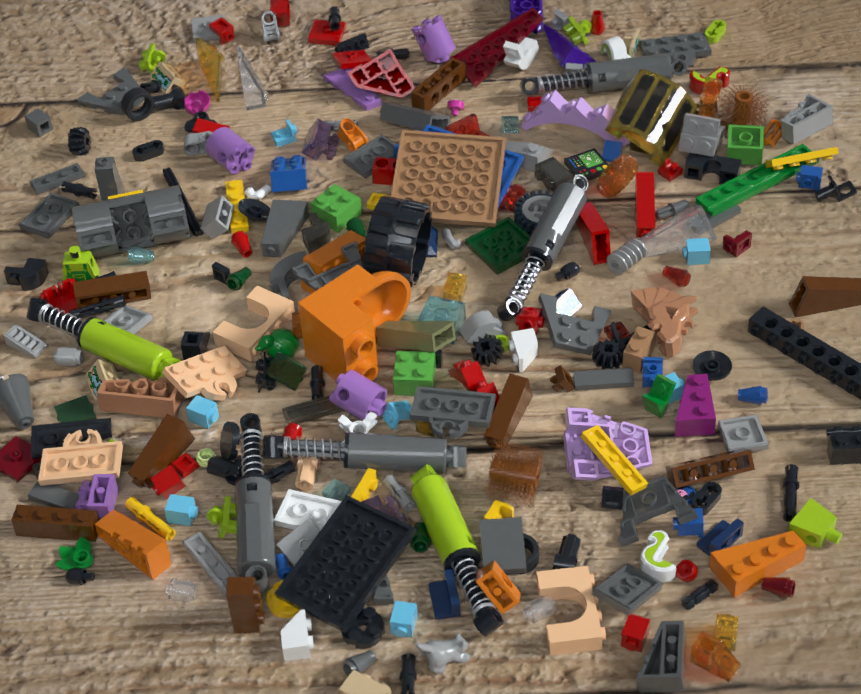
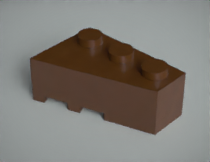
[226,577,265,634]

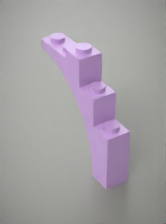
[520,90,633,147]

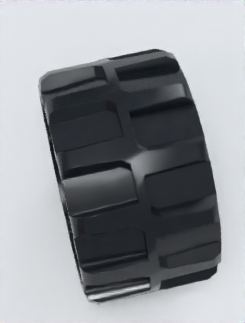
[363,196,432,288]

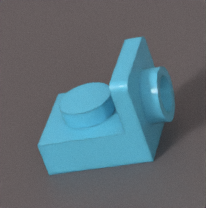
[271,119,297,147]
[383,400,412,429]

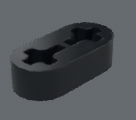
[132,140,165,162]
[691,482,722,516]

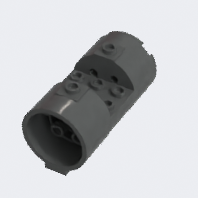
[72,185,190,258]

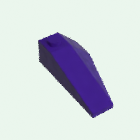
[543,24,596,68]

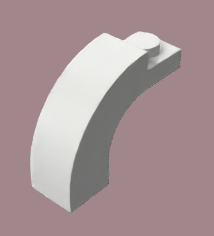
[503,37,539,69]

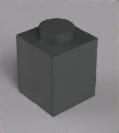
[24,108,53,137]

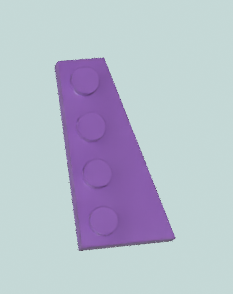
[323,68,382,111]

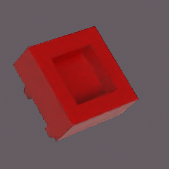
[658,158,683,182]

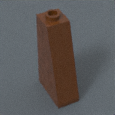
[789,276,861,317]
[484,373,533,449]
[128,414,195,489]

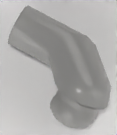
[442,228,461,250]

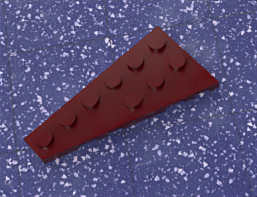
[451,7,543,88]

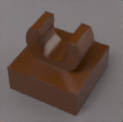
[550,365,574,392]

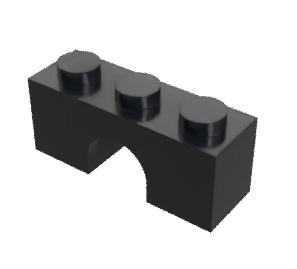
[684,152,742,184]

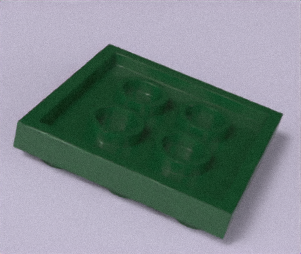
[465,217,530,275]

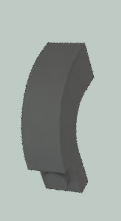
[270,251,306,299]

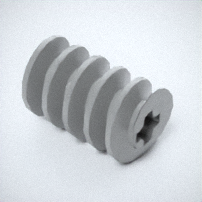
[607,238,647,276]

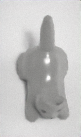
[416,632,470,674]

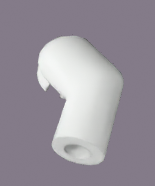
[245,184,271,200]

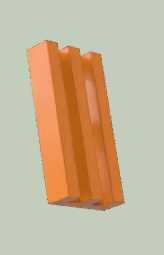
[763,119,782,148]

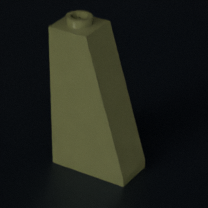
[376,321,456,353]

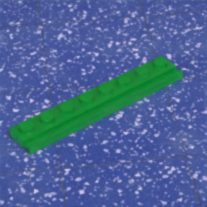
[695,144,820,217]

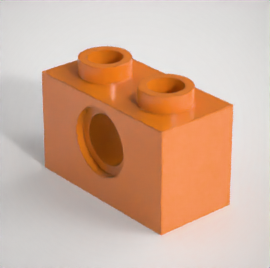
[476,560,521,614]

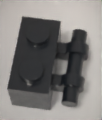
[826,425,861,465]

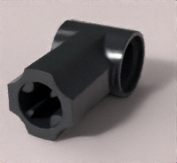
[153,88,186,111]
[206,456,245,486]
[553,534,581,570]

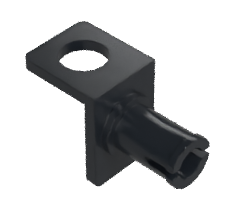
[814,175,857,202]

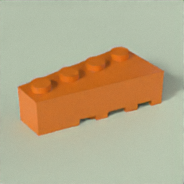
[95,509,172,580]
[709,531,807,598]

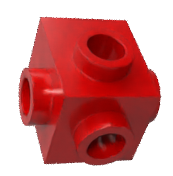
[516,307,544,335]

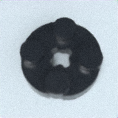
[341,607,385,649]

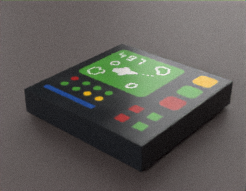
[564,148,611,181]

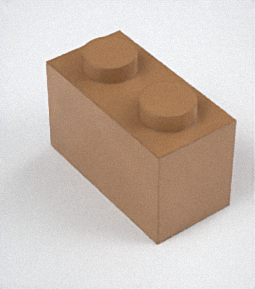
[623,326,656,374]

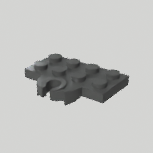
[639,32,711,69]
[410,386,496,439]

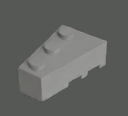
[781,94,833,144]

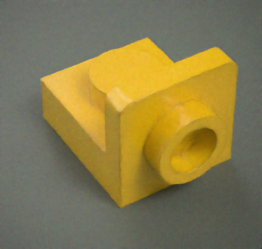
[484,500,514,520]

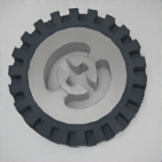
[514,190,554,236]

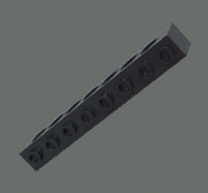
[748,306,861,399]

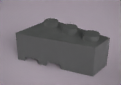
[636,621,687,693]

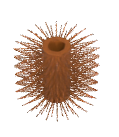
[715,82,769,135]
[485,440,544,509]

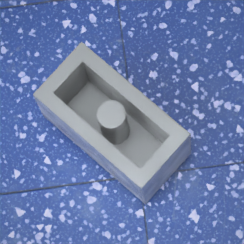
[200,196,234,239]

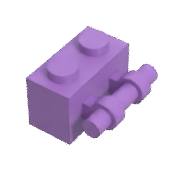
[75,474,118,520]

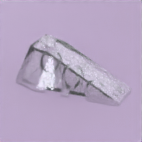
[236,46,268,110]
[639,203,717,257]

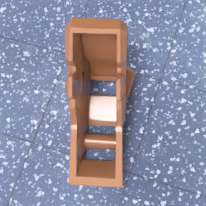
[631,287,698,357]

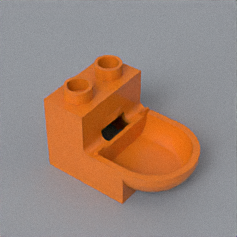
[298,264,411,381]

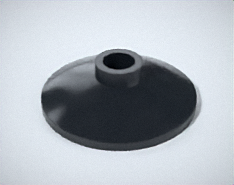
[238,198,270,221]
[693,350,732,381]

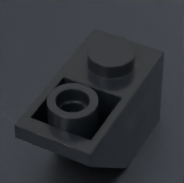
[181,331,210,360]

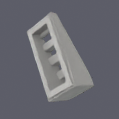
[4,325,47,358]

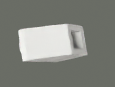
[508,328,538,372]
[281,609,314,661]

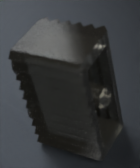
[534,156,573,192]

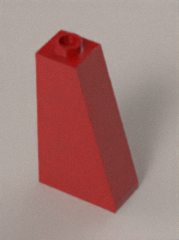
[635,172,655,238]
[575,202,611,265]

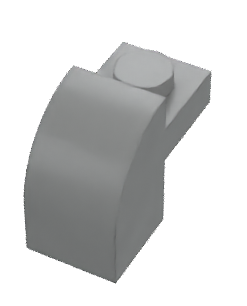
[459,311,507,344]

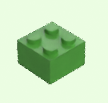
[726,125,764,165]
[310,184,362,233]
[393,351,436,396]

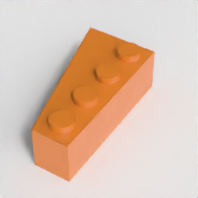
[301,230,366,294]

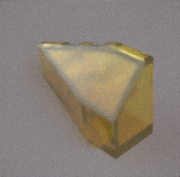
[195,38,224,102]

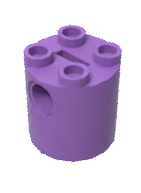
[411,15,456,63]
[206,127,255,174]
[329,370,387,421]

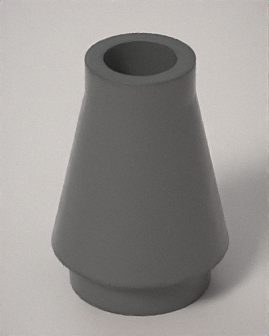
[342,650,376,676]

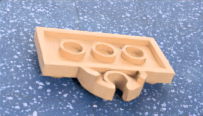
[163,346,247,401]
[38,429,123,486]

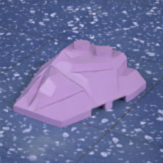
[563,407,653,481]

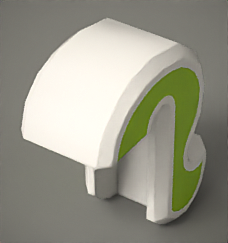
[600,36,631,60]
[640,530,676,583]

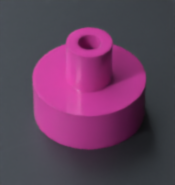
[447,100,464,116]

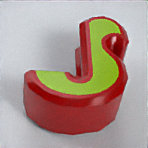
[689,67,730,96]

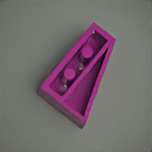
[674,374,716,437]

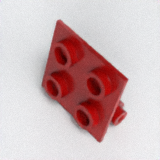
[39,278,77,314]

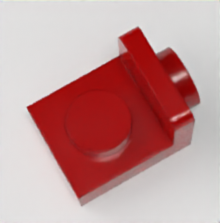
[209,17,235,45]

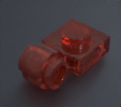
[499,184,526,212]

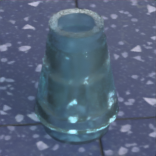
[128,246,154,264]

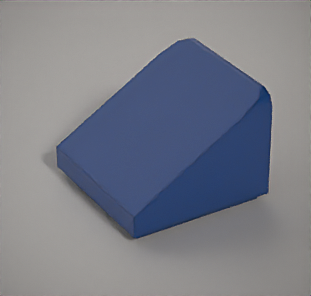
[602,140,622,163]

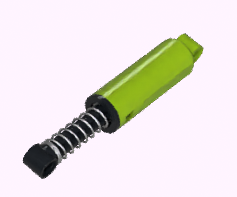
[26,298,181,380]
[410,464,504,637]

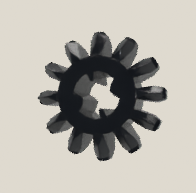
[67,127,91,156]
[471,334,504,367]
[592,339,624,370]

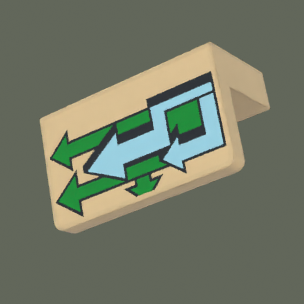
[623,28,641,57]
[150,61,186,94]
[85,359,119,401]

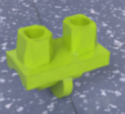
[563,16,592,45]
[138,43,166,74]
[206,496,236,538]

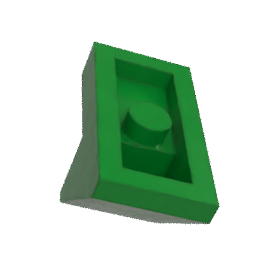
[642,374,676,418]

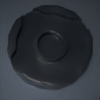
[220,421,240,461]

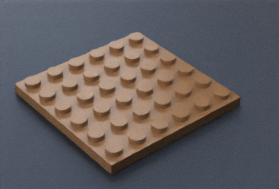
[391,130,506,227]

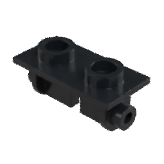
[335,32,370,53]
[255,352,276,393]

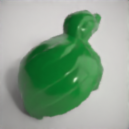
[254,328,299,361]

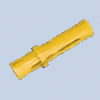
[125,497,176,541]

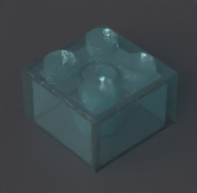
[418,295,466,345]

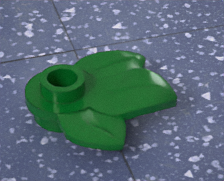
[55,537,93,570]

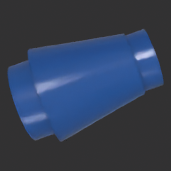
[738,385,768,405]

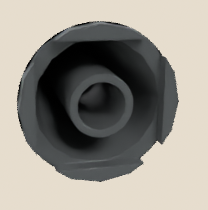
[0,374,34,429]

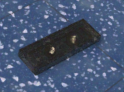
[282,395,344,425]

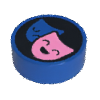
[676,485,696,505]

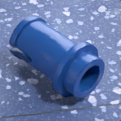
[275,553,293,580]

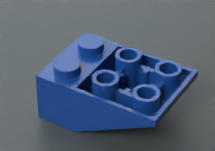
[270,155,307,192]

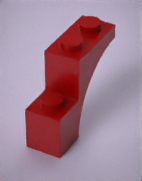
[448,359,500,407]

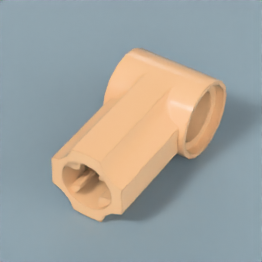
[295,456,321,491]

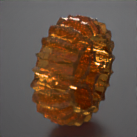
[596,154,639,198]

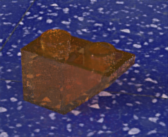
[690,631,741,682]

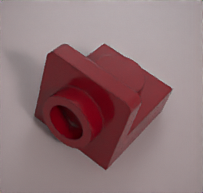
[723,230,752,258]

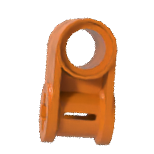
[337,118,368,152]

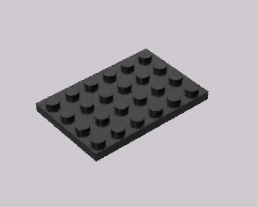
[274,495,417,633]

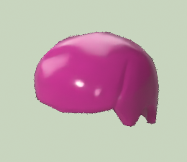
[184,90,210,115]

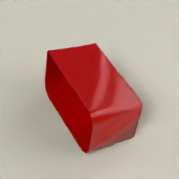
[270,0,290,27]
[372,157,397,186]

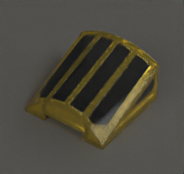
[605,69,698,167]

